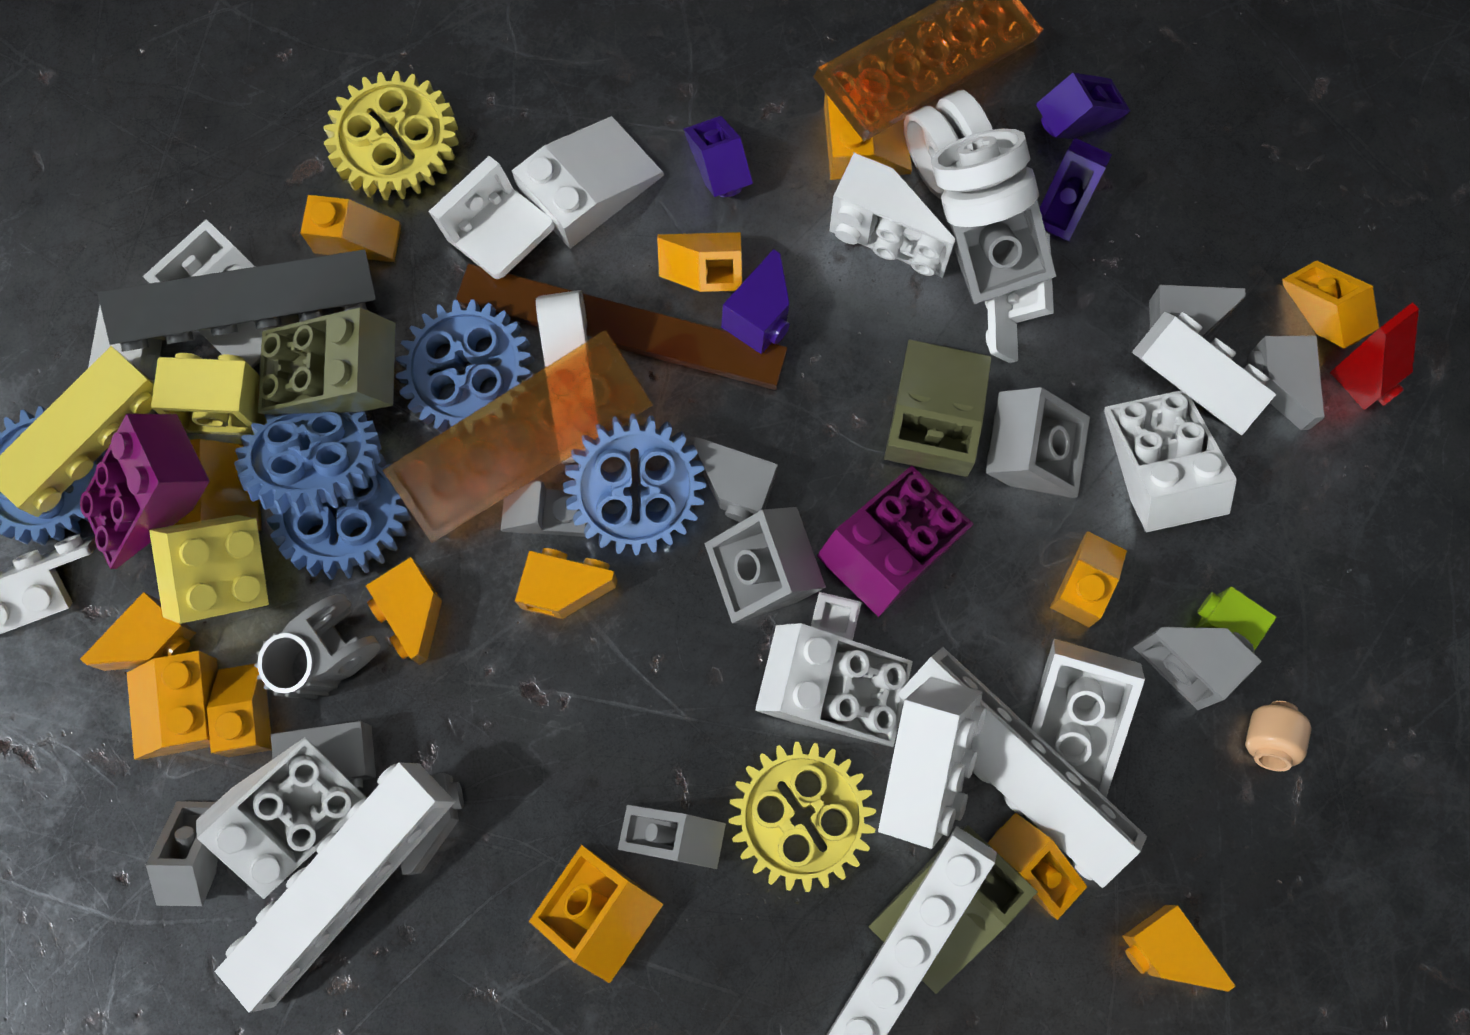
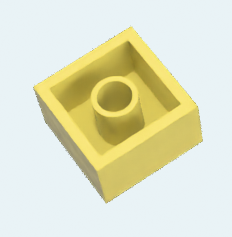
[151,353,267,435]
[149,515,269,624]

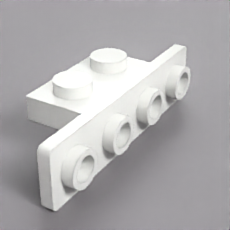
[985,232,1054,363]
[0,534,97,634]

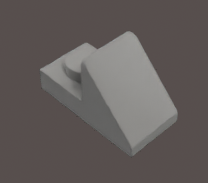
[501,481,588,537]

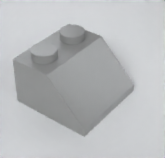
[943,199,1056,304]
[986,387,1090,498]
[704,507,826,624]
[1133,627,1262,710]

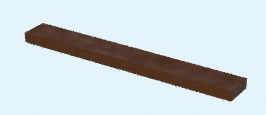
[456,263,788,390]

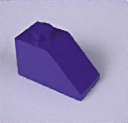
[1036,72,1130,139]
[683,116,753,197]
[1040,138,1112,241]
[721,249,790,354]

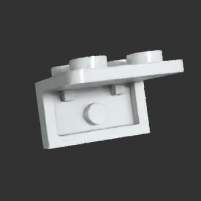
[429,156,555,279]

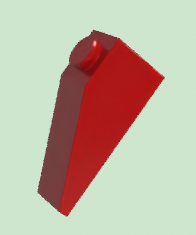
[1330,302,1419,410]

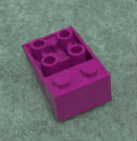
[80,414,210,569]
[817,465,973,617]

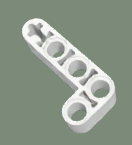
[536,290,601,464]

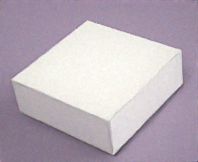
[811,592,862,641]

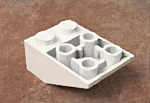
[829,153,955,278]
[143,219,299,368]
[1104,390,1237,533]
[755,623,913,747]
[196,737,367,899]

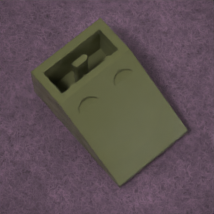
[258,307,396,414]
[884,340,992,477]
[868,825,1037,994]

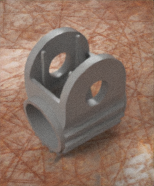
[254,594,381,699]

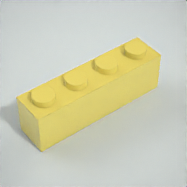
[0,346,154,517]

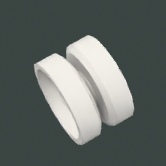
[904,90,993,199]
[931,129,1039,227]

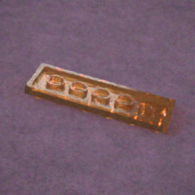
[814,0,1043,142]
[382,329,653,543]

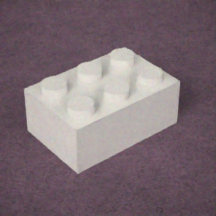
[878,677,986,849]

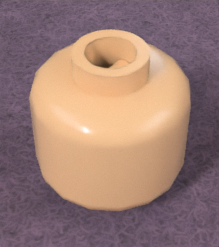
[1245,701,1312,771]

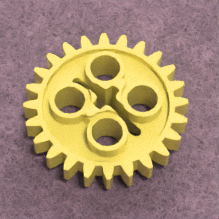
[324,71,459,200]
[729,742,876,892]

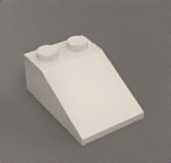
[512,116,664,249]
[1029,639,1145,798]

